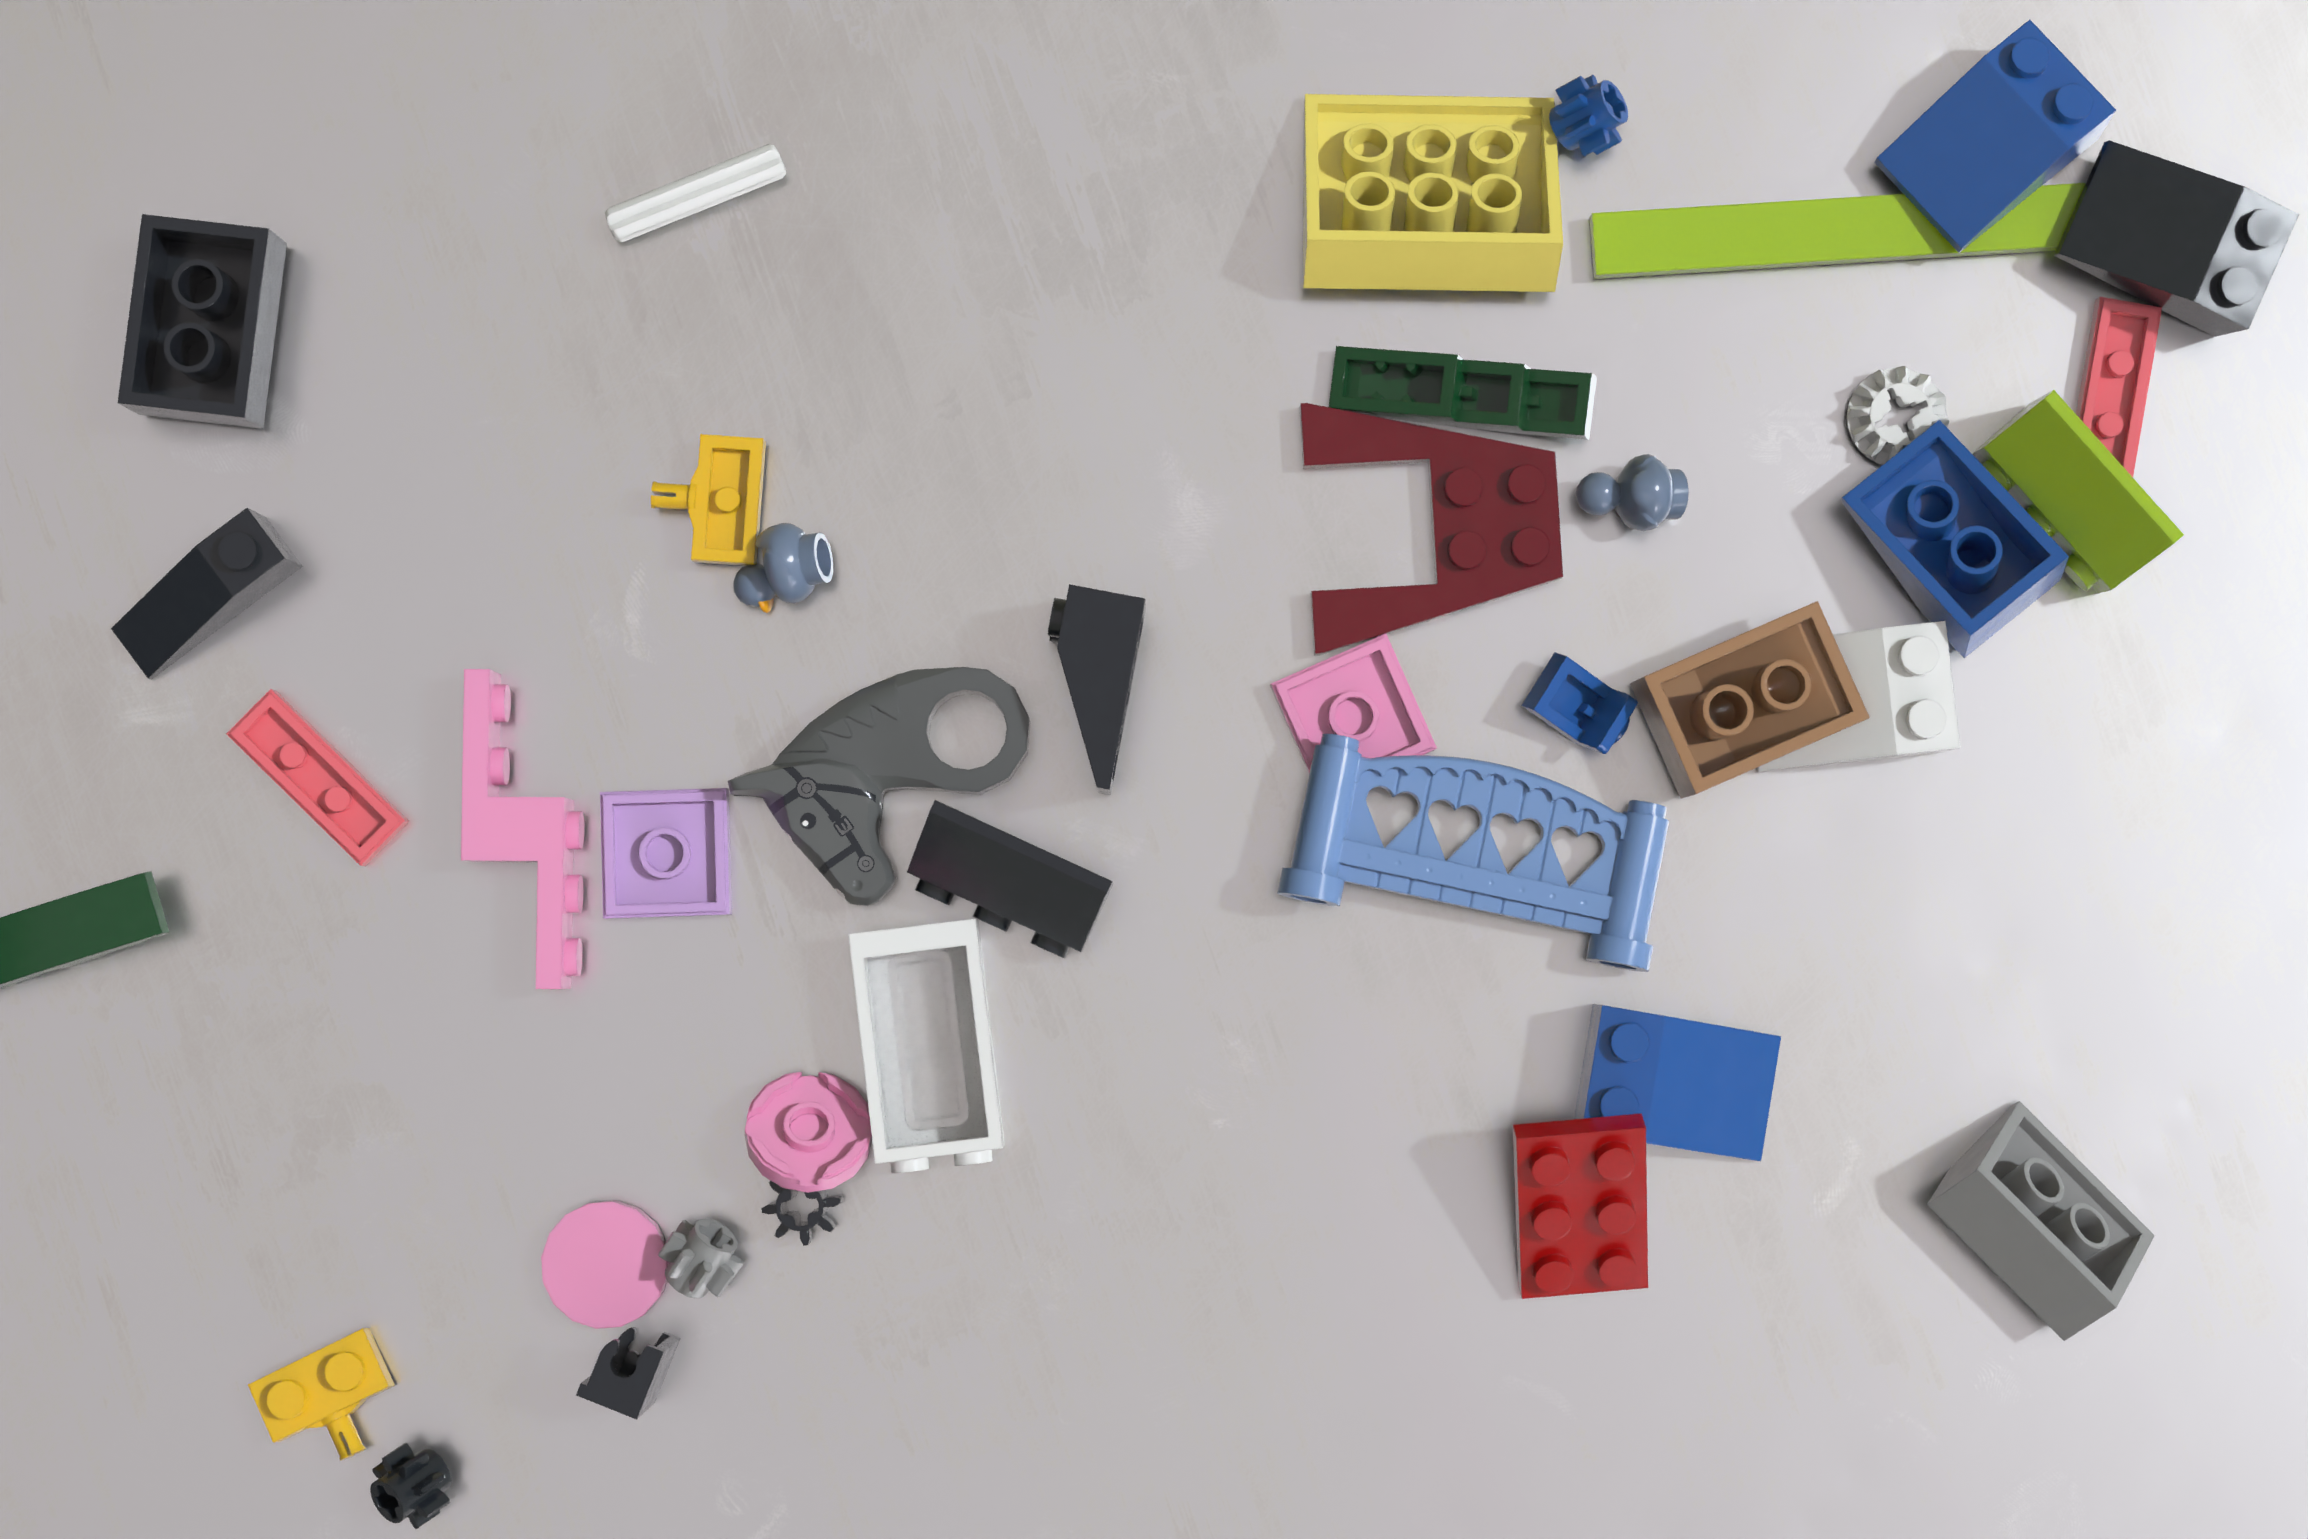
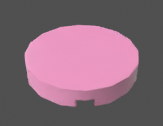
[744,1072,872,1193]
[541,1200,670,1329]

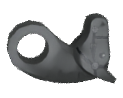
[727,667,1030,906]

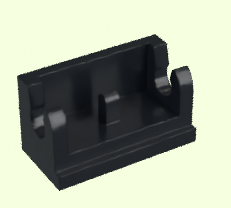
[576,1327,681,1420]

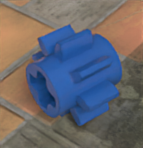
[1549,75,1628,156]

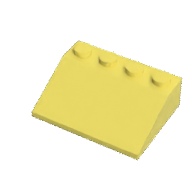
[1303,94,1563,292]

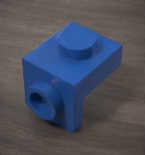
[1521,652,1638,754]

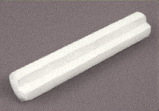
[605,144,786,242]

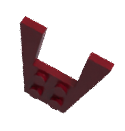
[1299,403,1563,656]

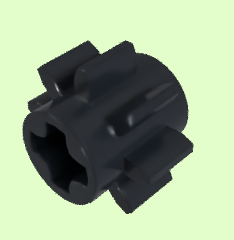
[761,1180,843,1246]
[370,1443,452,1529]

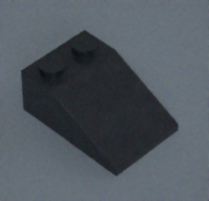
[2054,140,2299,337]
[1048,584,1146,795]

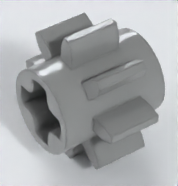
[658,1218,744,1298]

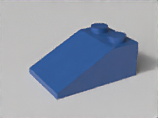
[1874,19,2116,253]
[1842,420,2069,658]
[1574,1004,1781,1161]

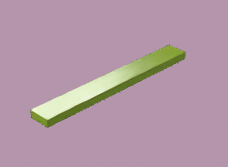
[1589,183,2086,279]

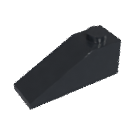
[111,508,303,680]

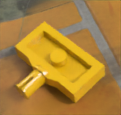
[651,434,766,566]
[248,1328,395,1461]

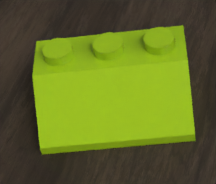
[1972,390,2184,594]

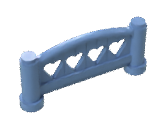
[1277,734,1669,972]

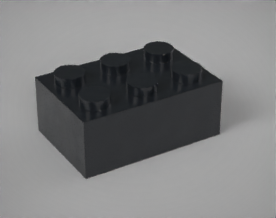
[118,214,287,429]

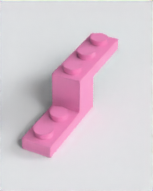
[461,669,584,989]

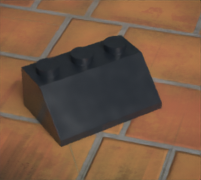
[907,800,1113,959]

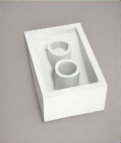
[1756,621,1961,772]

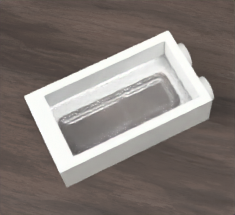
[848,919,1005,1173]

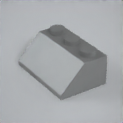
[1927,1101,2155,1341]

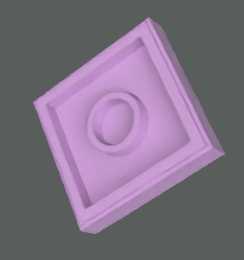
[600,788,732,919]

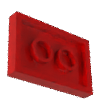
[1513,1113,1648,1299]

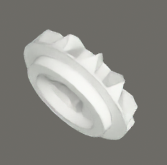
[1847,366,1950,465]

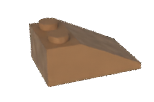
[1630,601,1870,799]

